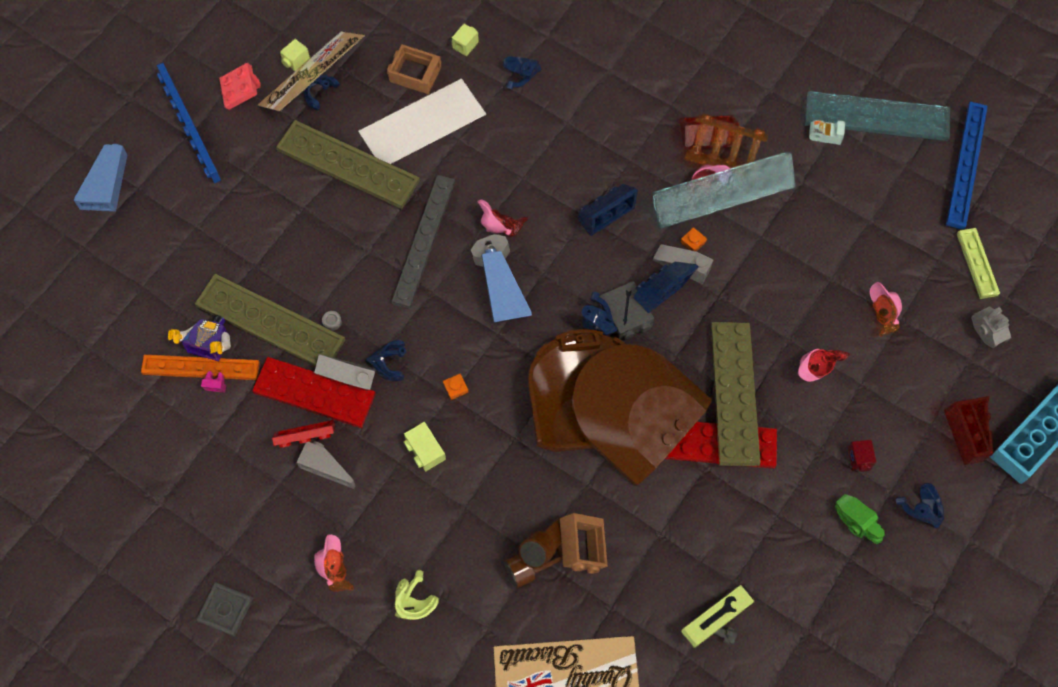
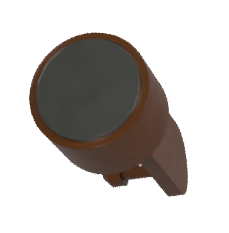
[519,517,562,568]
[504,543,563,589]

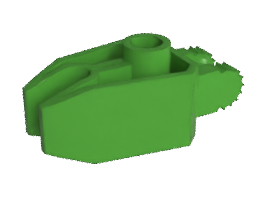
[835,494,885,544]

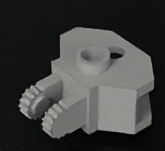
[471,234,510,267]
[971,306,1011,348]

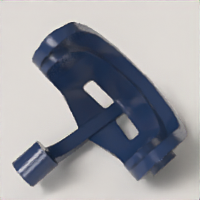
[503,56,541,90]
[304,75,340,111]
[582,292,618,336]
[366,340,406,381]
[896,483,944,528]

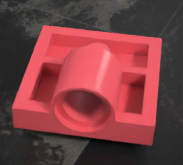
[219,63,261,110]

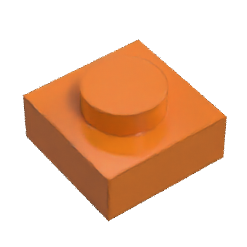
[680,227,707,251]
[443,373,469,400]

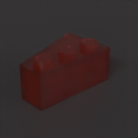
[944,396,993,465]

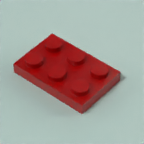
[272,420,335,448]

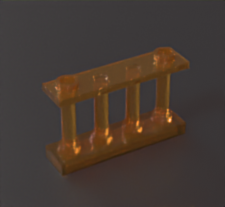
[685,113,768,180]

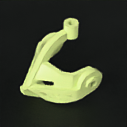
[395,570,439,620]

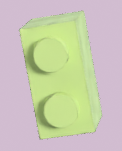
[404,422,446,472]

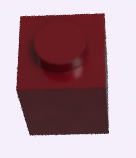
[848,440,876,472]

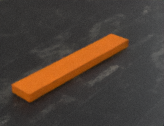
[141,355,260,380]

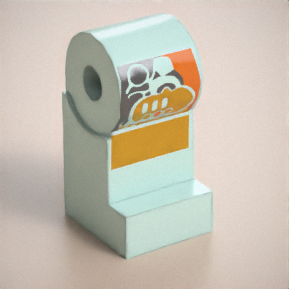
[809,120,845,145]

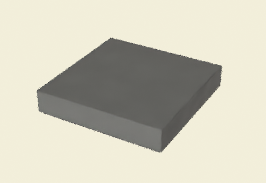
[196,582,253,637]

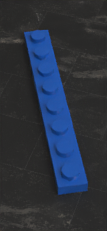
[157,63,221,183]
[946,102,988,230]

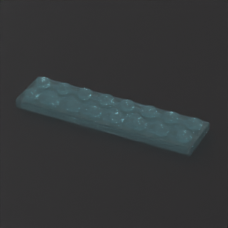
[805,91,950,141]
[652,151,796,228]

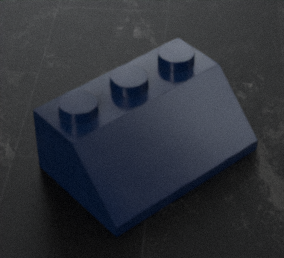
[578,184,638,236]
[633,261,699,313]

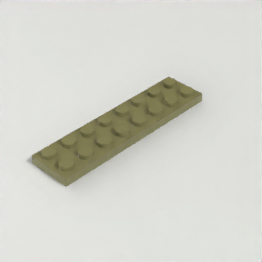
[276,120,420,209]
[195,274,346,366]
[711,322,760,466]

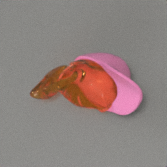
[870,282,902,337]
[314,534,354,592]

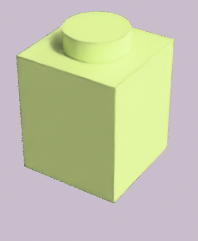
[452,24,479,56]
[280,39,310,71]

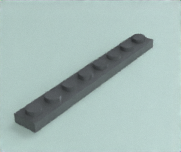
[392,175,455,309]

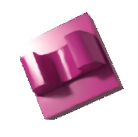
[201,371,226,393]

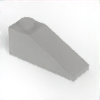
[653,244,713,284]
[314,354,376,390]
[297,441,356,489]

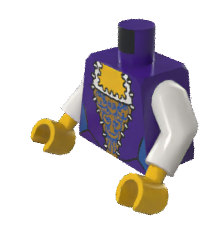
[168,315,231,361]

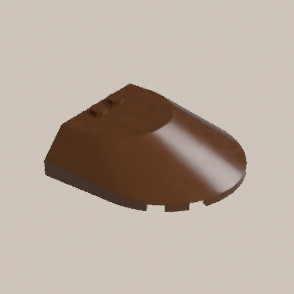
[528,329,626,452]
[572,344,712,486]

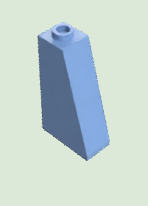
[74,144,127,212]
[481,248,532,322]

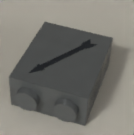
[599,281,654,340]

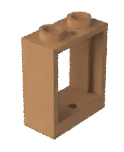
[387,45,442,94]
[560,513,608,574]

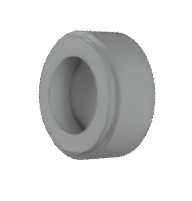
[322,311,342,331]

